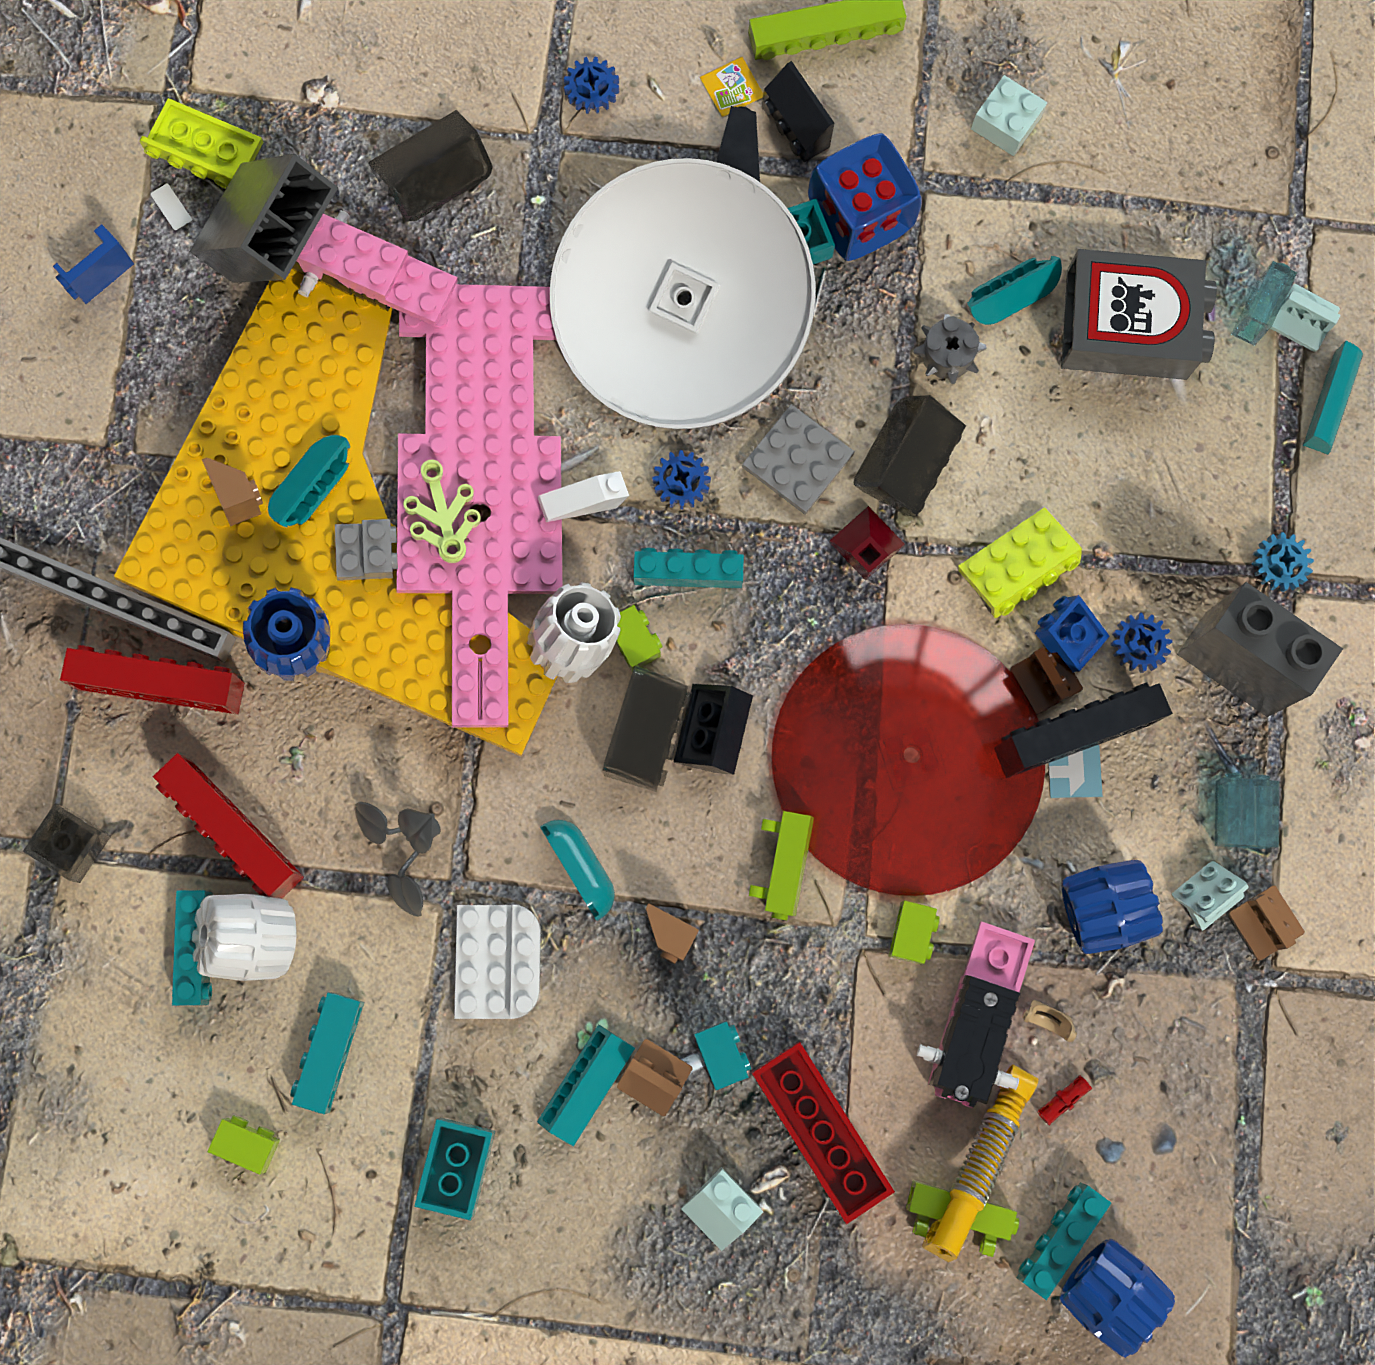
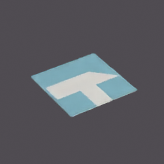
[1049,745,1103,798]

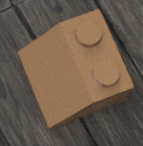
[202,458,263,526]
[646,903,699,964]

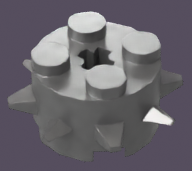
[914,314,987,384]

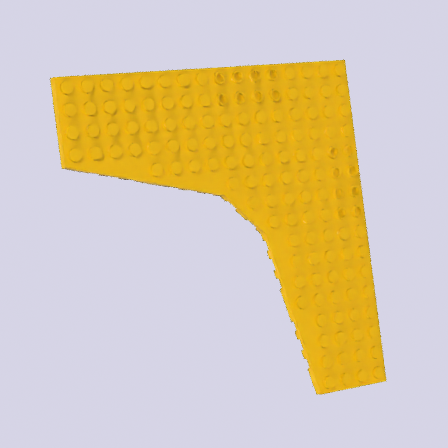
[114,269,558,757]

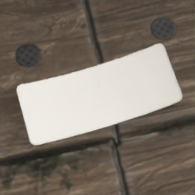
[151,183,192,230]

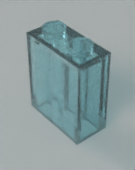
[1231,261,1298,346]
[1215,773,1279,850]

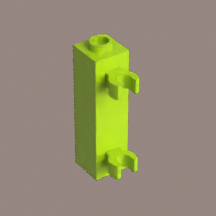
[749,811,814,921]
[906,1180,1019,1257]

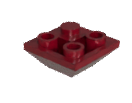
[829,506,905,581]

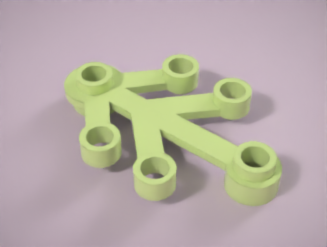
[403,460,481,563]

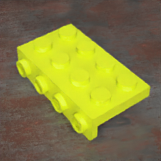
[139,98,264,189]
[958,507,1082,618]

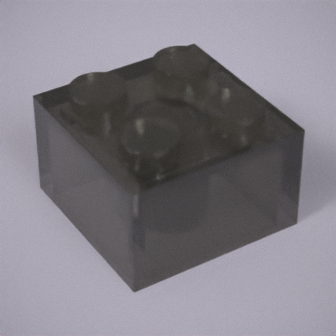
[23,803,112,883]

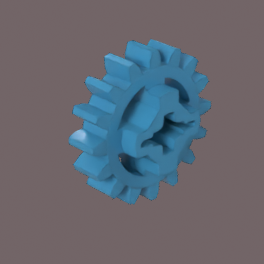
[1252,532,1314,592]

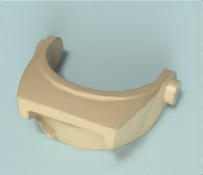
[1022,1000,1077,1042]

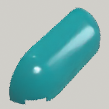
[967,256,1062,325]
[268,435,350,527]
[540,820,615,921]

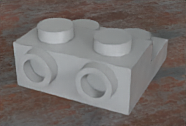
[335,519,398,580]

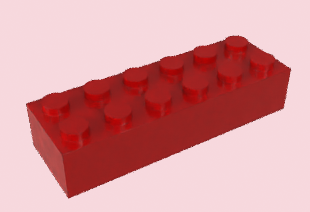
[60,645,245,715]
[152,753,304,898]
[750,1042,895,1225]

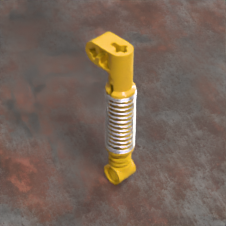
[922,1064,1038,1262]

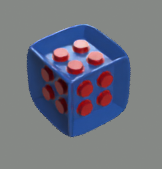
[808,133,922,261]

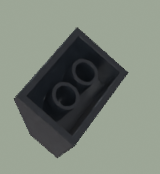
[762,61,835,162]
[673,684,753,775]

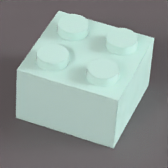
[971,75,1048,156]

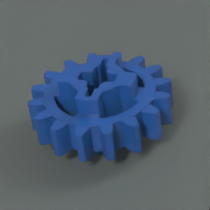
[564,57,620,114]
[652,450,711,510]
[1111,613,1173,673]

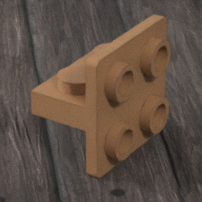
[1228,886,1305,961]
[617,1039,693,1116]

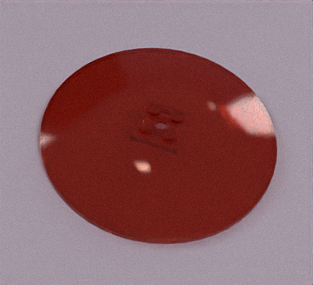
[771,624,1045,896]

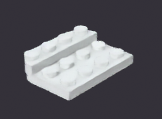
[454,905,541,1019]

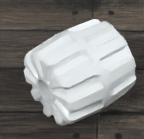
[527,582,621,683]
[192,894,297,981]

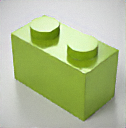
[616,605,663,672]
[888,900,940,965]
[207,1115,280,1175]

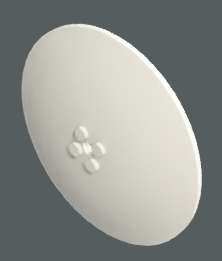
[550,158,816,429]

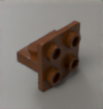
[1010,647,1083,715]

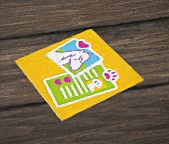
[700,57,763,117]

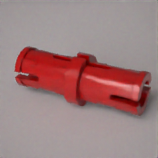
[1037,1075,1092,1126]

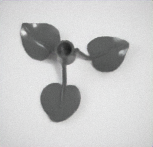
[355,802,441,917]

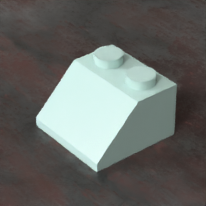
[681,1167,763,1251]

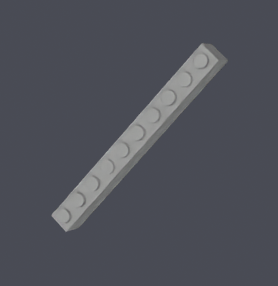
[0,538,236,663]

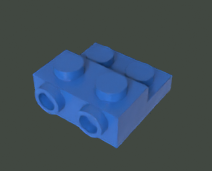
[1035,595,1110,672]

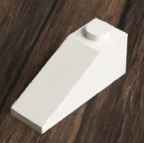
[537,471,629,522]

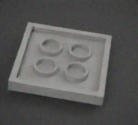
[742,404,855,515]

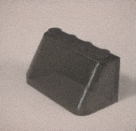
[368,110,493,221]
[854,395,966,516]
[603,665,692,792]

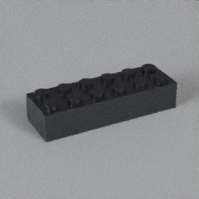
[994,682,1173,779]

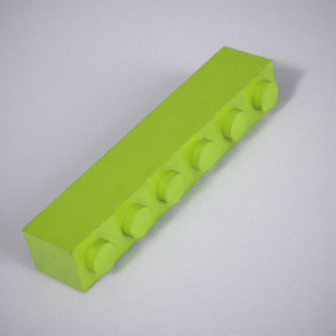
[748,0,907,60]

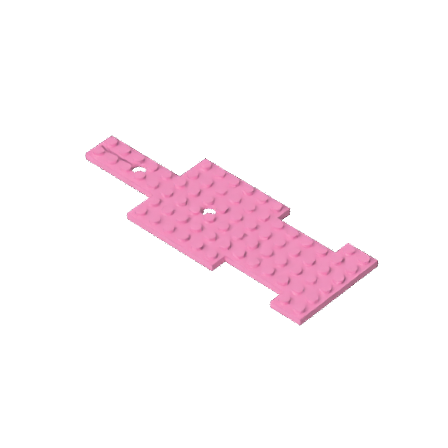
[397,284,562,728]

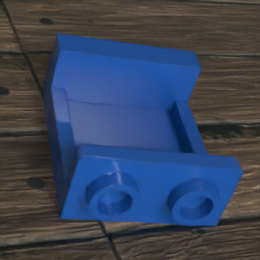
[53,224,134,304]

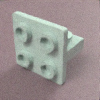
[1270,284,1341,352]
[1172,861,1249,931]

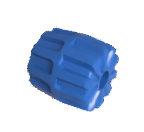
[243,587,330,681]
[1061,860,1163,954]
[1059,1239,1175,1358]

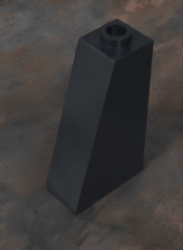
[716,106,760,182]

